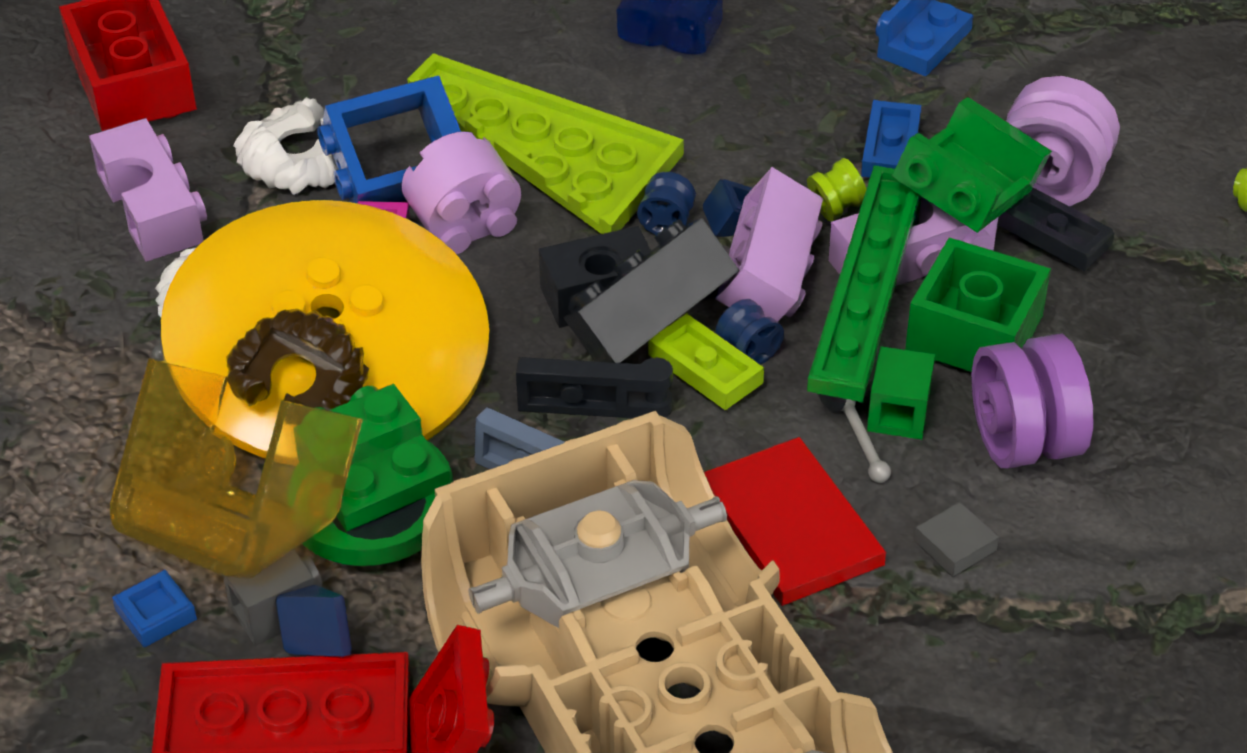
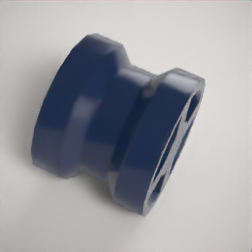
[637,172,696,235]
[716,299,784,365]

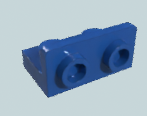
[875,0,973,76]

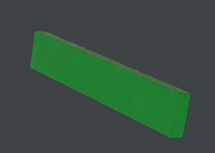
[807,166,921,402]

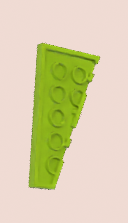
[407,53,684,234]

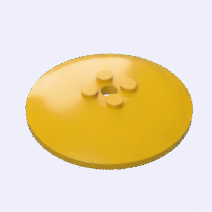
[161,200,489,465]

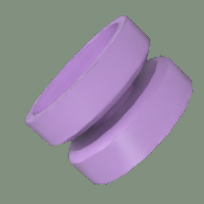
[1006,76,1120,206]

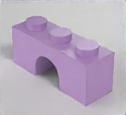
[89,118,207,262]
[829,196,998,286]

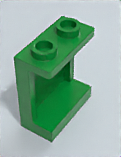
[892,97,1052,233]

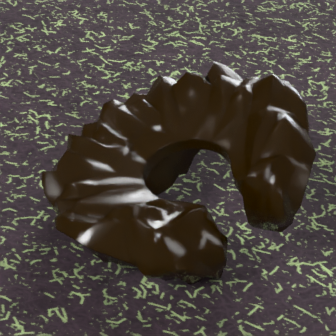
[226,308,369,425]

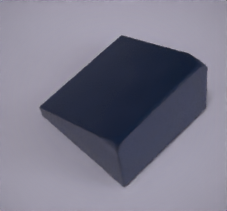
[703,179,753,237]
[276,585,352,657]

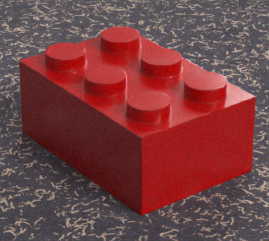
[59,0,197,131]

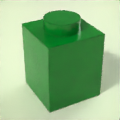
[867,346,935,440]

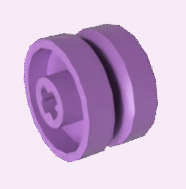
[971,333,1093,469]

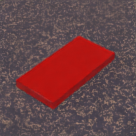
[152,652,410,753]

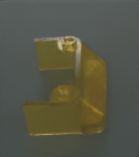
[110,358,363,579]

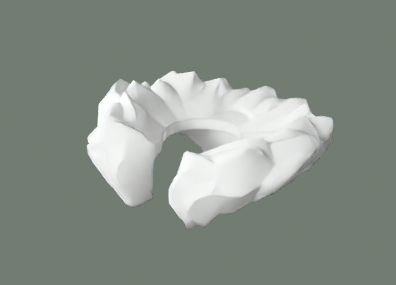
[233,97,338,195]

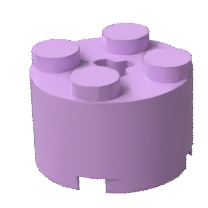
[402,132,521,254]

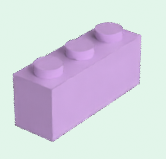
[716,167,823,322]

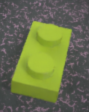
[648,313,764,410]

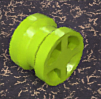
[807,158,867,222]

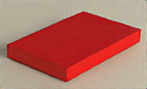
[704,437,886,606]

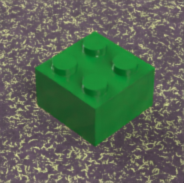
[905,237,1051,372]

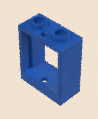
[317,75,461,203]

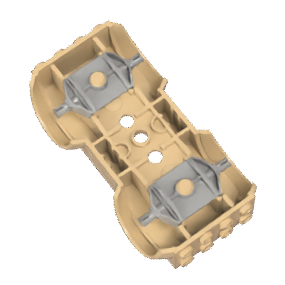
[421,411,893,753]

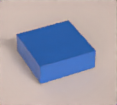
[112,570,197,648]

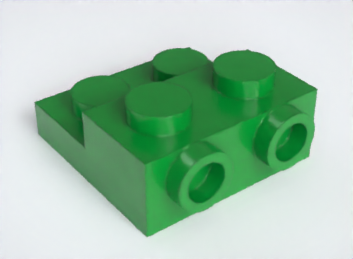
[290,384,451,532]

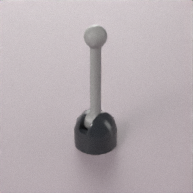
[818,394,891,483]

